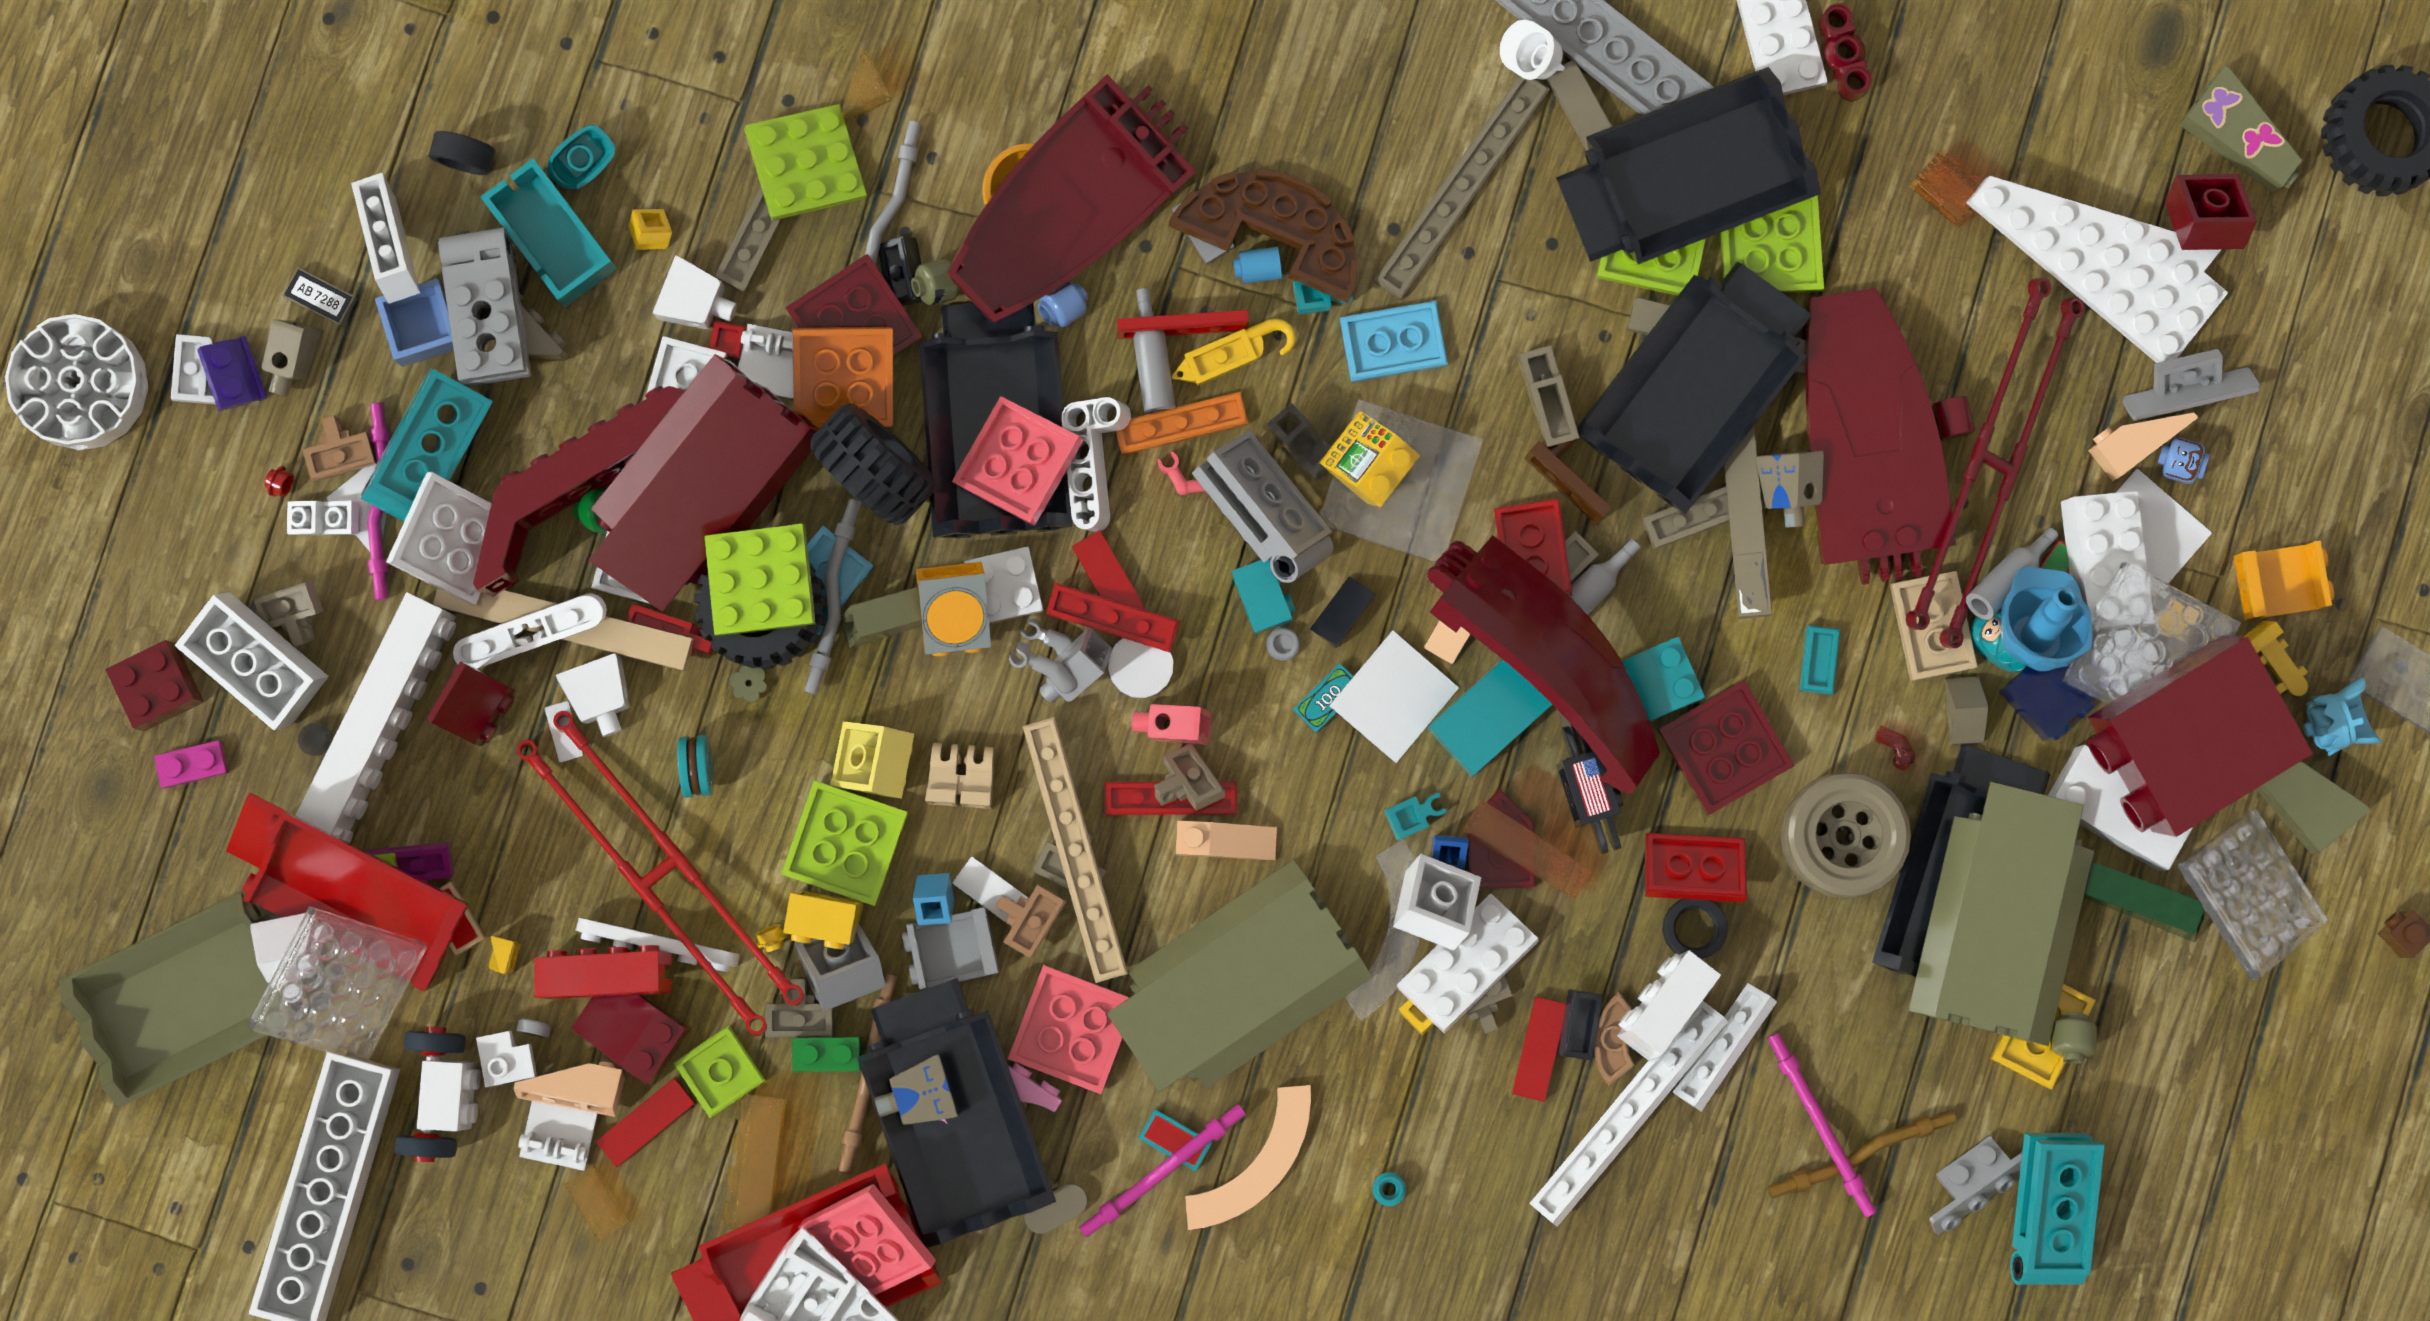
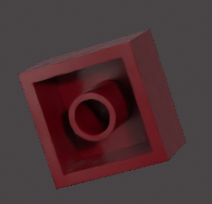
[2165,174,2257,250]
[105,640,204,731]

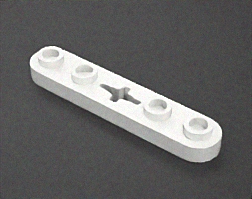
[453,593,607,668]
[576,918,740,972]

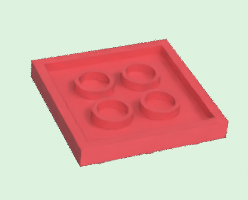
[952,396,1084,526]
[1008,965,1130,1094]
[799,1184,936,1296]

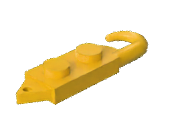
[1171,318,1296,386]

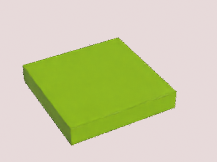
[673,1025,767,1118]

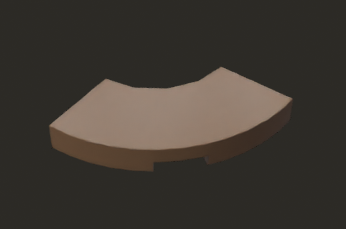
[1594,992,1635,1086]

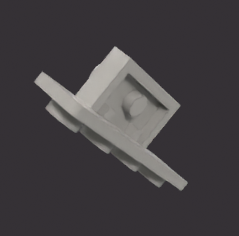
[2123,349,2260,421]
[1929,1136,2022,1235]

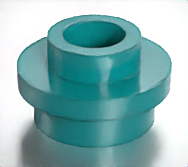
[1372,1172,1406,1206]

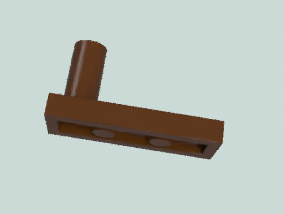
[1524,427,1612,525]

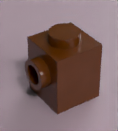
[2377,910,2430,958]

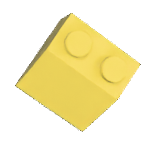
[830,721,914,799]

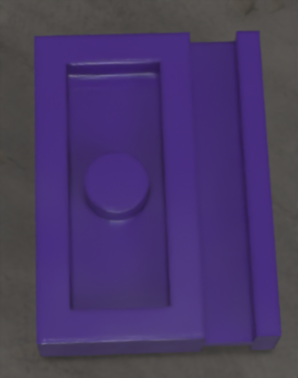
[197,336,267,412]

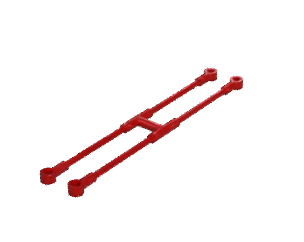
[517,711,804,1037]

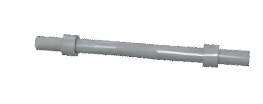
[865,121,921,266]
[804,498,861,695]

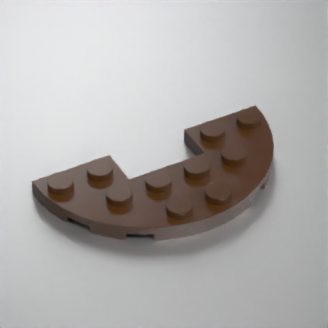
[1169,169,1358,303]

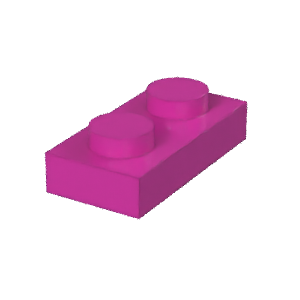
[154,740,229,789]

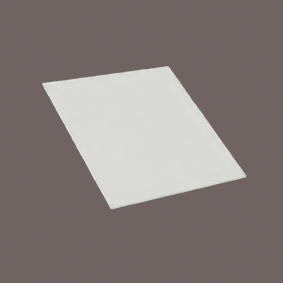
[2116,468,2212,598]
[1330,631,1459,763]

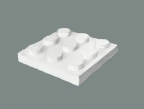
[386,472,492,605]

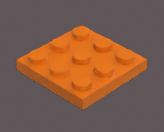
[792,327,893,428]

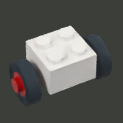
[395,1026,481,1162]

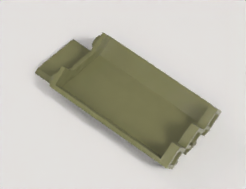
[1908,782,2094,1046]
[1107,860,1373,1093]
[60,892,332,1108]

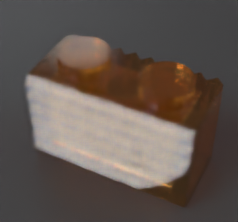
[1909,151,1983,228]

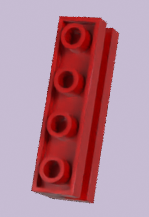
[534,945,672,999]

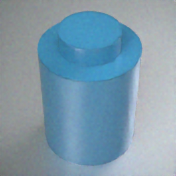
[1233,246,1282,284]

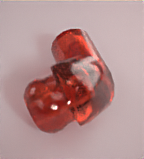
[1874,725,1915,771]

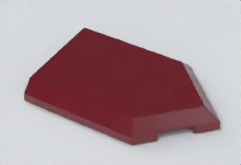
[1467,789,1536,889]

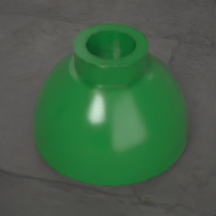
[573,488,607,534]

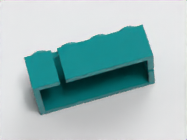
[481,158,617,308]

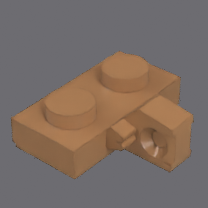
[303,415,376,482]
[995,885,1066,959]

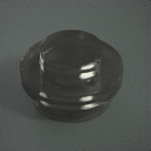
[298,723,332,756]

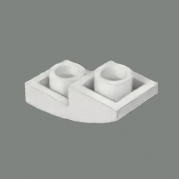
[287,501,359,535]

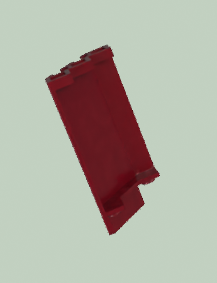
[588,354,819,612]

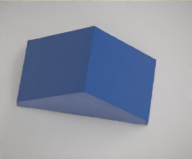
[1431,835,1468,870]

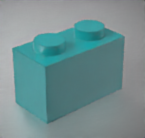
[1232,560,1296,636]

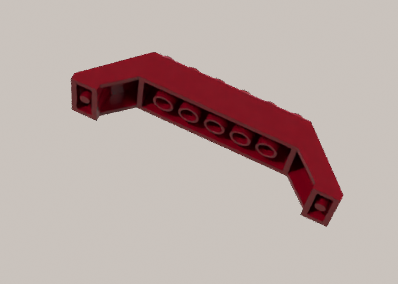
[473,386,685,598]

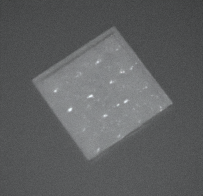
[1320,399,1483,563]
[2063,562,2241,705]
[2178,809,2329,981]
[248,906,428,1060]

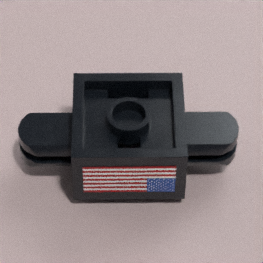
[1556,726,1624,855]

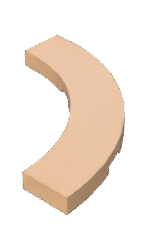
[1185,1085,1311,1230]

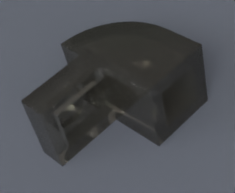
[1267,403,1331,482]

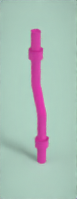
[367,403,391,601]
[1767,1032,1877,1217]
[1079,1104,1246,1238]

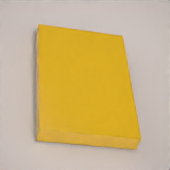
[1990,984,2096,1090]

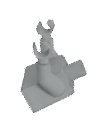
[1009,618,1113,703]

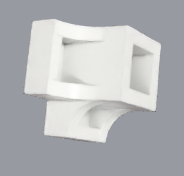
[476,1031,537,1087]

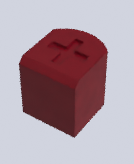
[1932,396,1975,442]

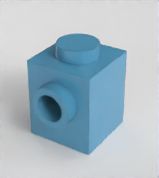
[913,873,955,926]

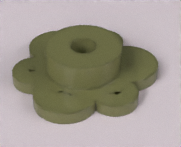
[729,665,767,703]

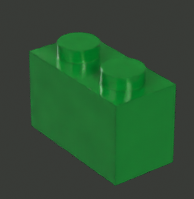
[792,1037,863,1072]

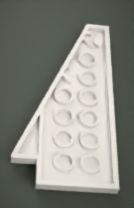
[1966,176,2228,363]

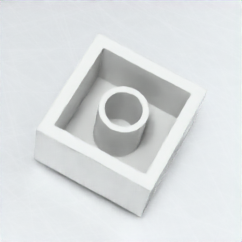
[1393,854,1481,950]

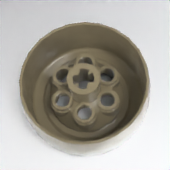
[1780,772,1911,899]

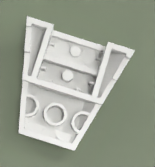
[739,1226,899,1321]

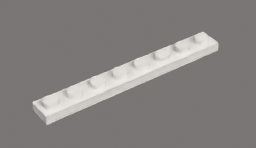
[1529,1001,1728,1227]

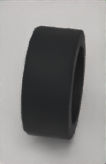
[428,131,496,175]
[1662,899,1728,959]

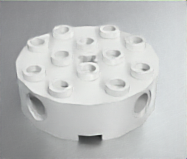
[5,314,148,450]

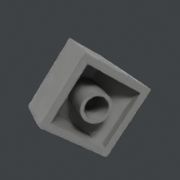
[794,924,886,1011]

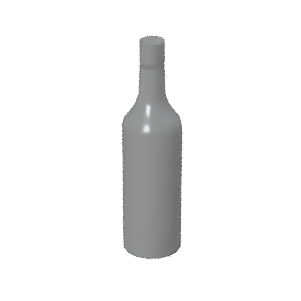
[1133,288,1176,413]
[1966,528,2058,620]
[1570,539,1641,615]

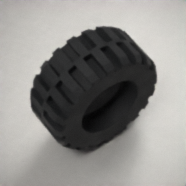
[2321,64,2430,197]
[810,403,936,525]
[694,562,827,669]

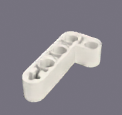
[1062,397,1131,532]

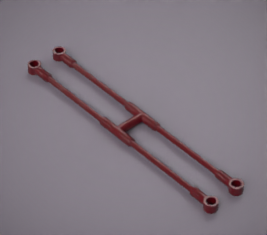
[1905,278,2084,648]

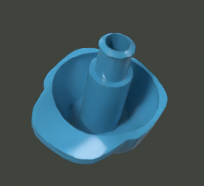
[2001,566,2093,671]

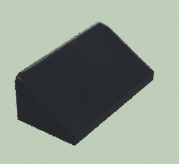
[878,236,923,306]
[1310,577,1376,648]

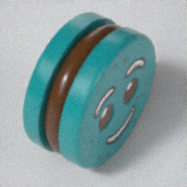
[677,735,714,798]

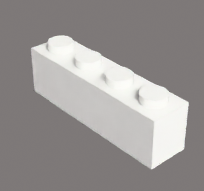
[351,173,420,304]

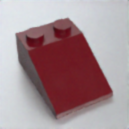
[426,661,515,747]
[571,995,691,1085]

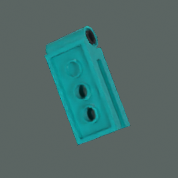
[360,368,493,522]
[2010,1132,2105,1285]

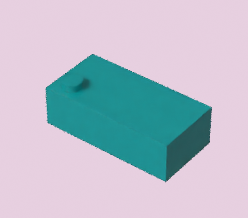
[1427,660,1552,777]

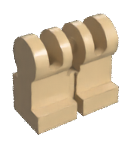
[925,743,994,809]

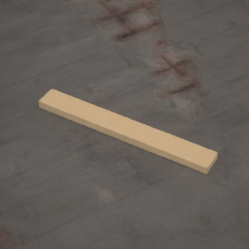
[433,589,694,671]
[1023,717,1128,983]

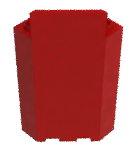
[226,792,469,992]
[671,1164,942,1321]

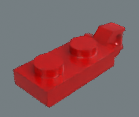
[625,603,714,657]

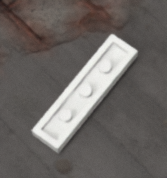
[1673,983,1777,1111]

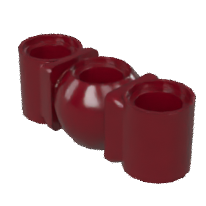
[1818,3,1872,102]

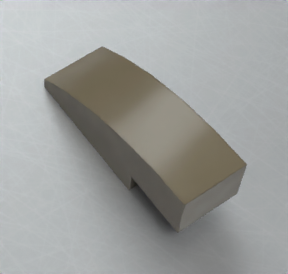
[1517,345,1579,447]

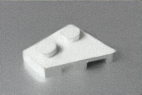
[171,334,216,405]

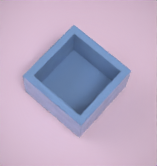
[375,278,454,367]

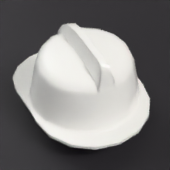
[1500,19,1565,80]

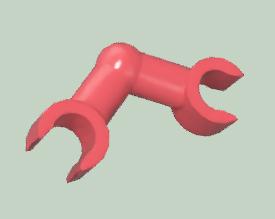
[1158,451,1209,495]

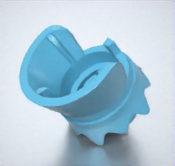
[2303,677,2382,756]

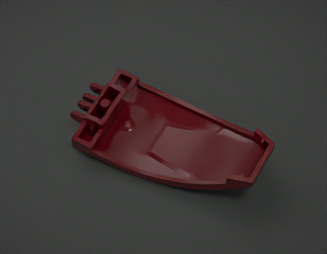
[947,74,1196,323]
[1803,288,1956,585]
[1427,535,1660,795]

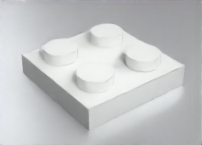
[964,547,1043,624]

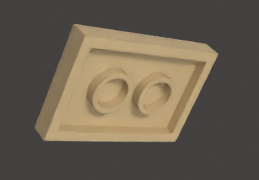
[1890,571,1978,681]

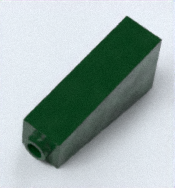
[2083,861,2207,942]

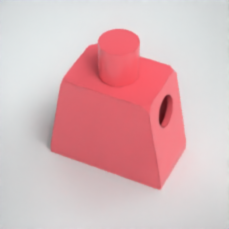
[1132,704,1212,745]

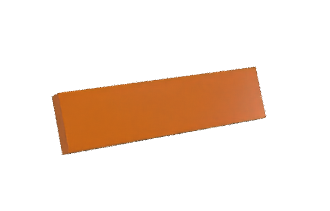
[1116,392,1248,456]

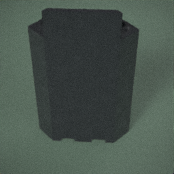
[1556,67,1821,264]
[1577,262,1812,514]
[919,303,1072,539]
[1872,745,2051,978]
[857,978,1056,1248]

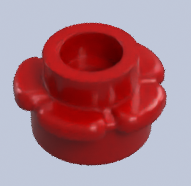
[264,466,294,497]

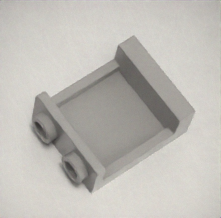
[902,907,1000,990]

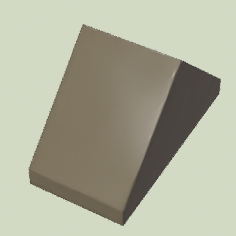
[1945,677,1988,745]

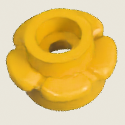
[756,924,787,952]

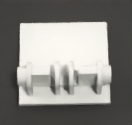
[738,324,793,399]
[518,1101,597,1171]

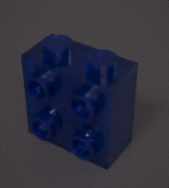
[1998,663,2099,741]

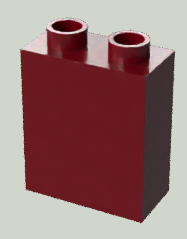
[2087,635,2313,837]

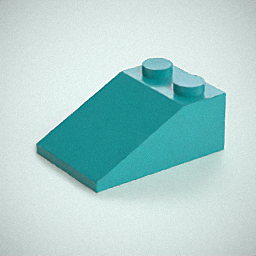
[1622,637,1705,722]

